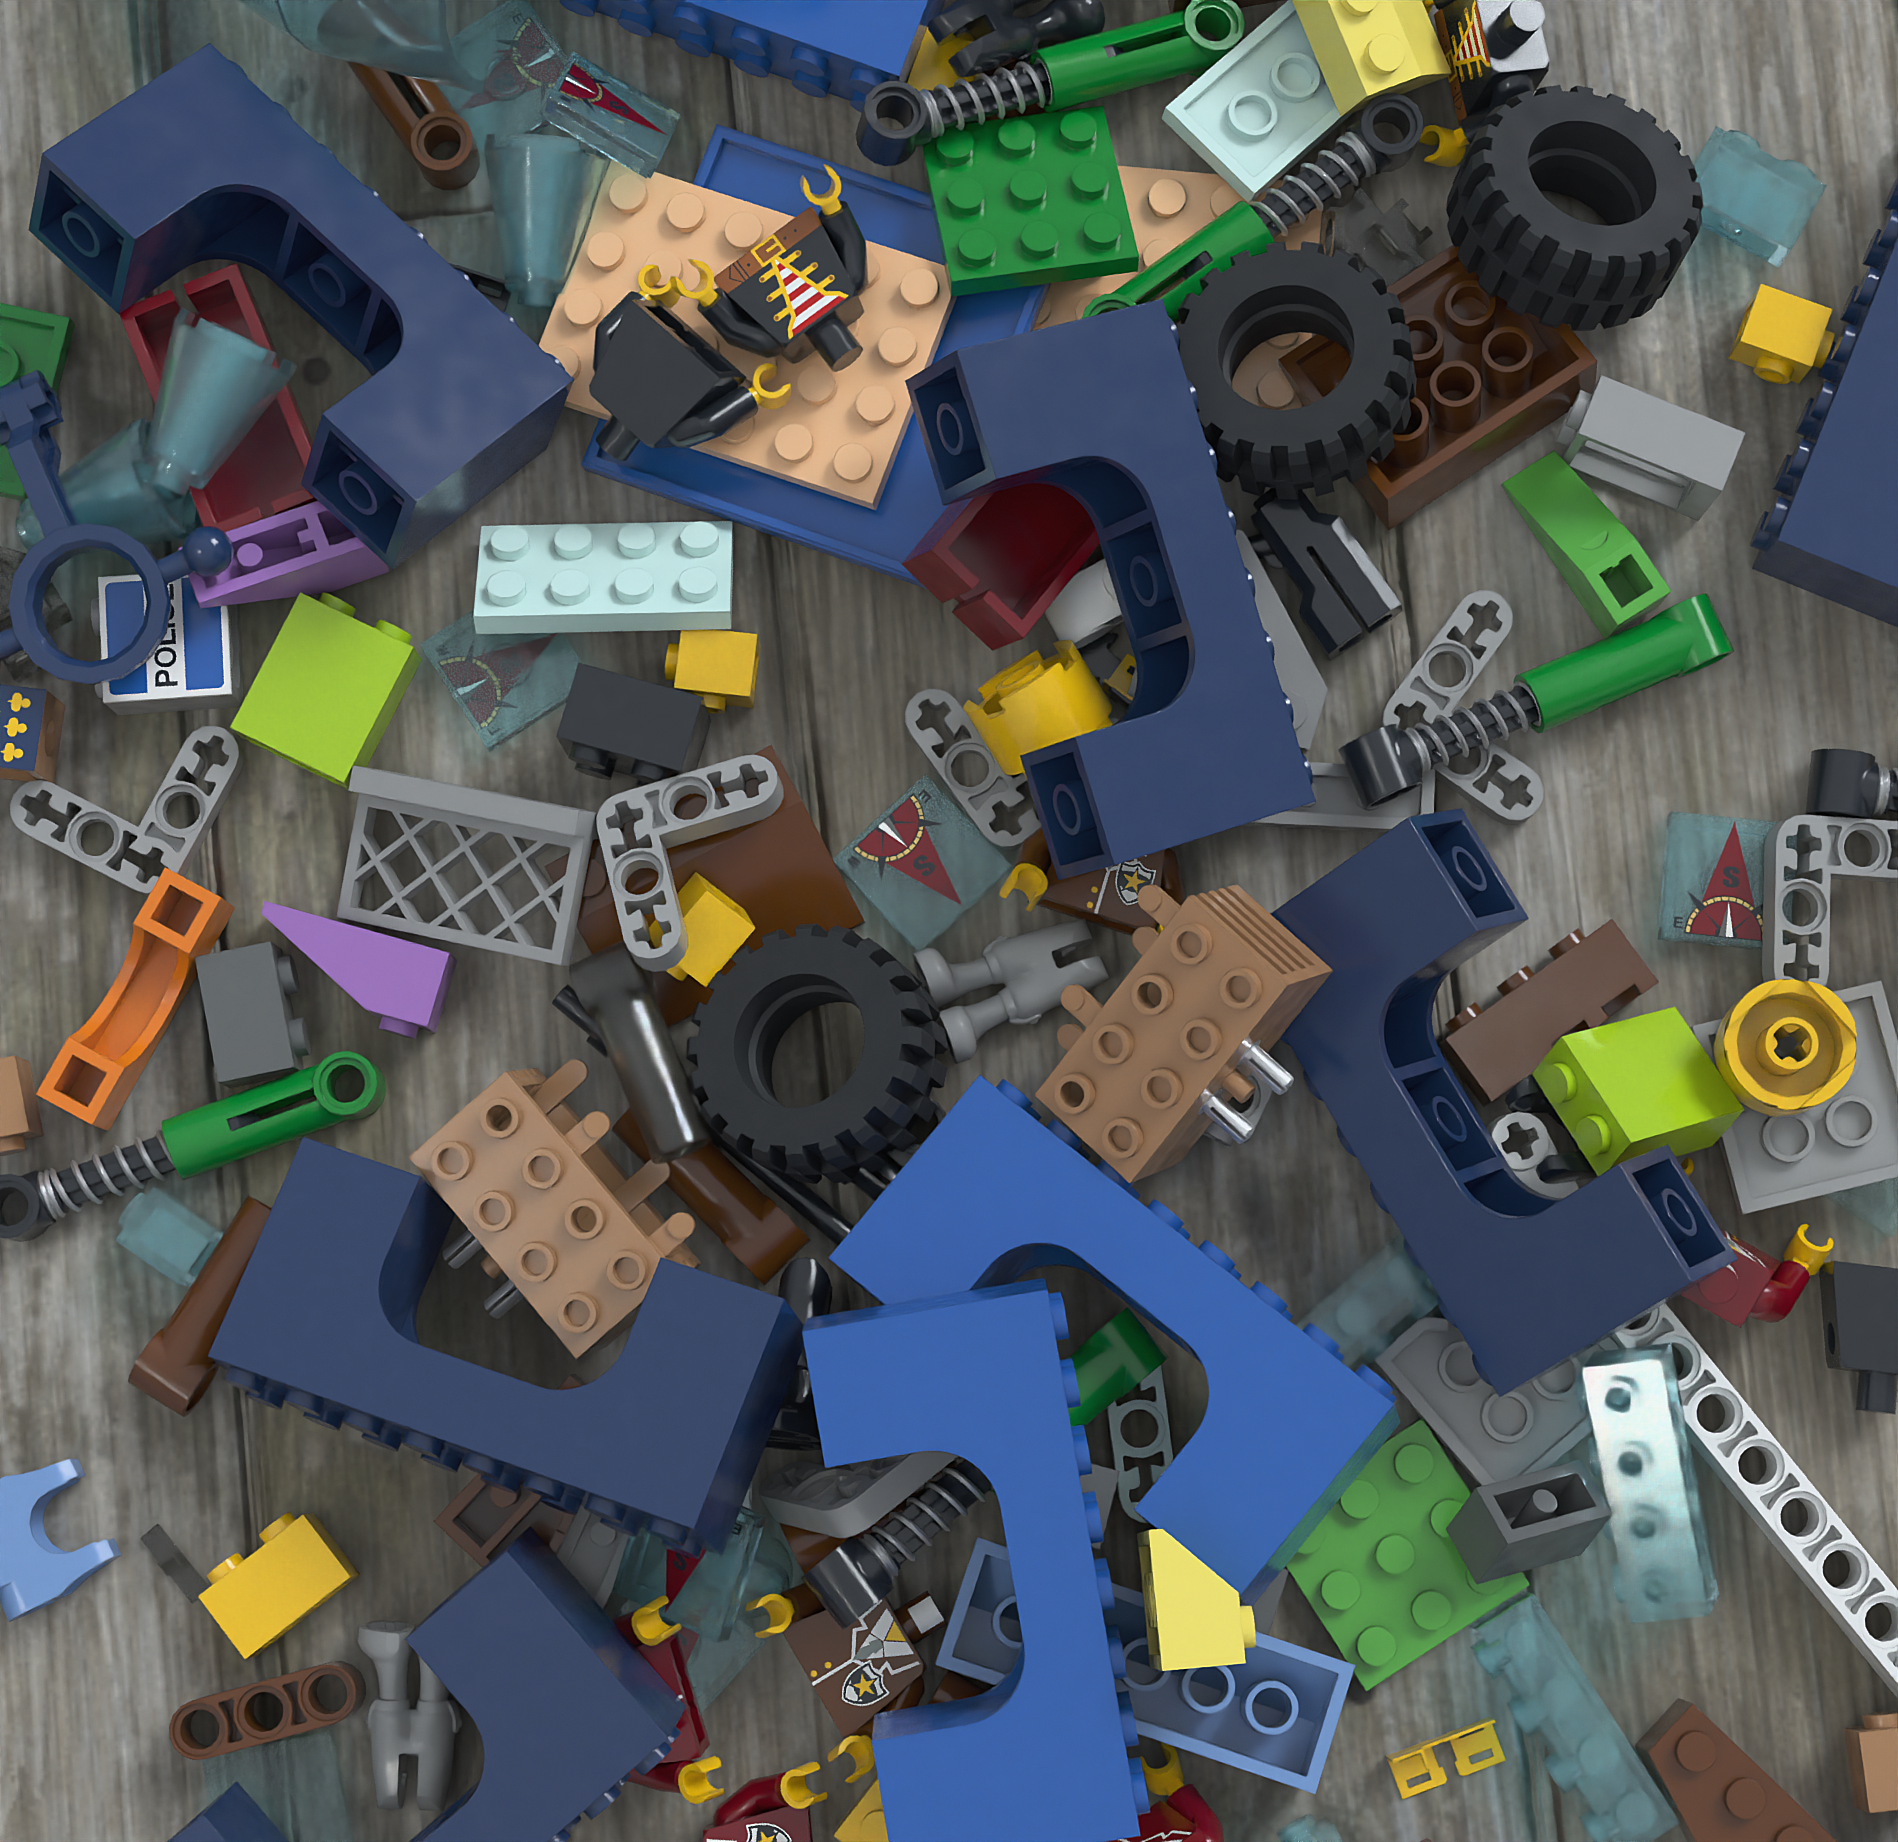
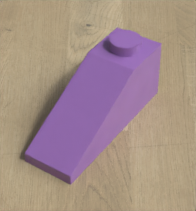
[178,501,389,608]
[261,901,458,1039]

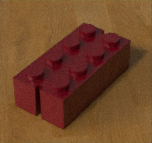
[119,263,318,532]
[901,483,1100,651]

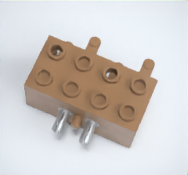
[1035,884,1333,1183]
[409,1059,702,1359]

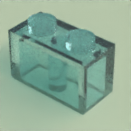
[1694,126,1827,268]

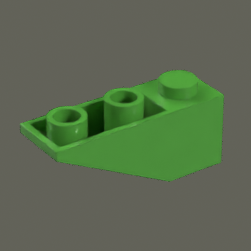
[1501,450,1671,639]

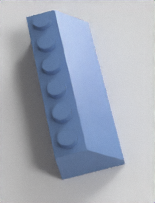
[935,1537,1355,1794]

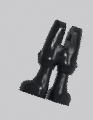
[927,0,1106,78]
[765,1257,833,1451]

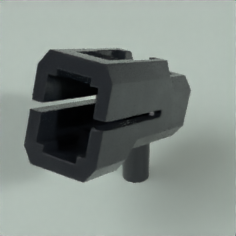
[1247,488,1402,661]

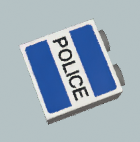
[91,575,244,715]

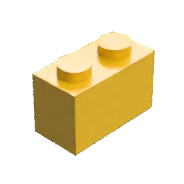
[198,1511,360,1659]

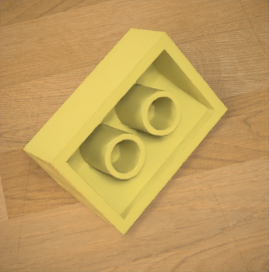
[1292,0,1452,117]
[1137,1529,1256,1671]

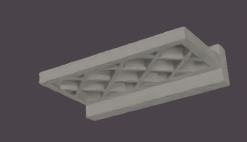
[336,765,599,966]

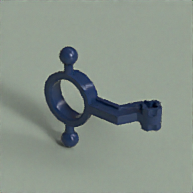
[0,370,234,685]

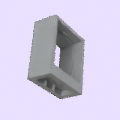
[1556,375,1745,521]

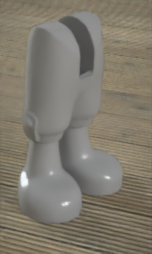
[913,919,1109,1064]
[357,1621,462,1811]

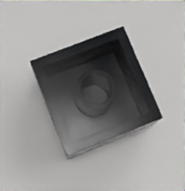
[556,662,711,787]

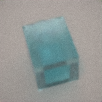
[115,1187,225,1287]

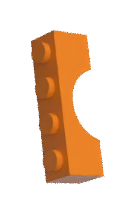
[36,867,235,1131]

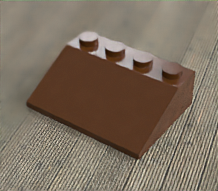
[1278,245,1597,530]
[544,745,865,1043]

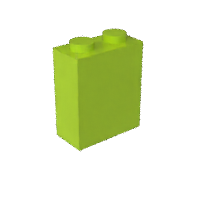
[230,592,422,793]
[1532,1007,1745,1177]

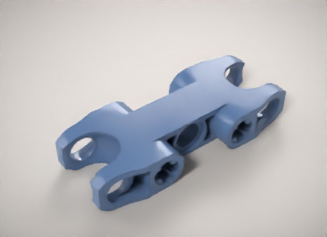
[0,1459,122,1622]

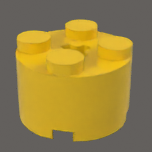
[963,640,1113,779]
[1713,979,1857,1117]

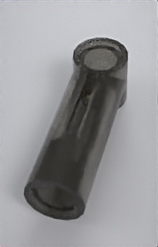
[569,939,713,1164]

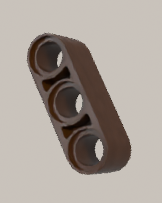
[169,1661,366,1760]

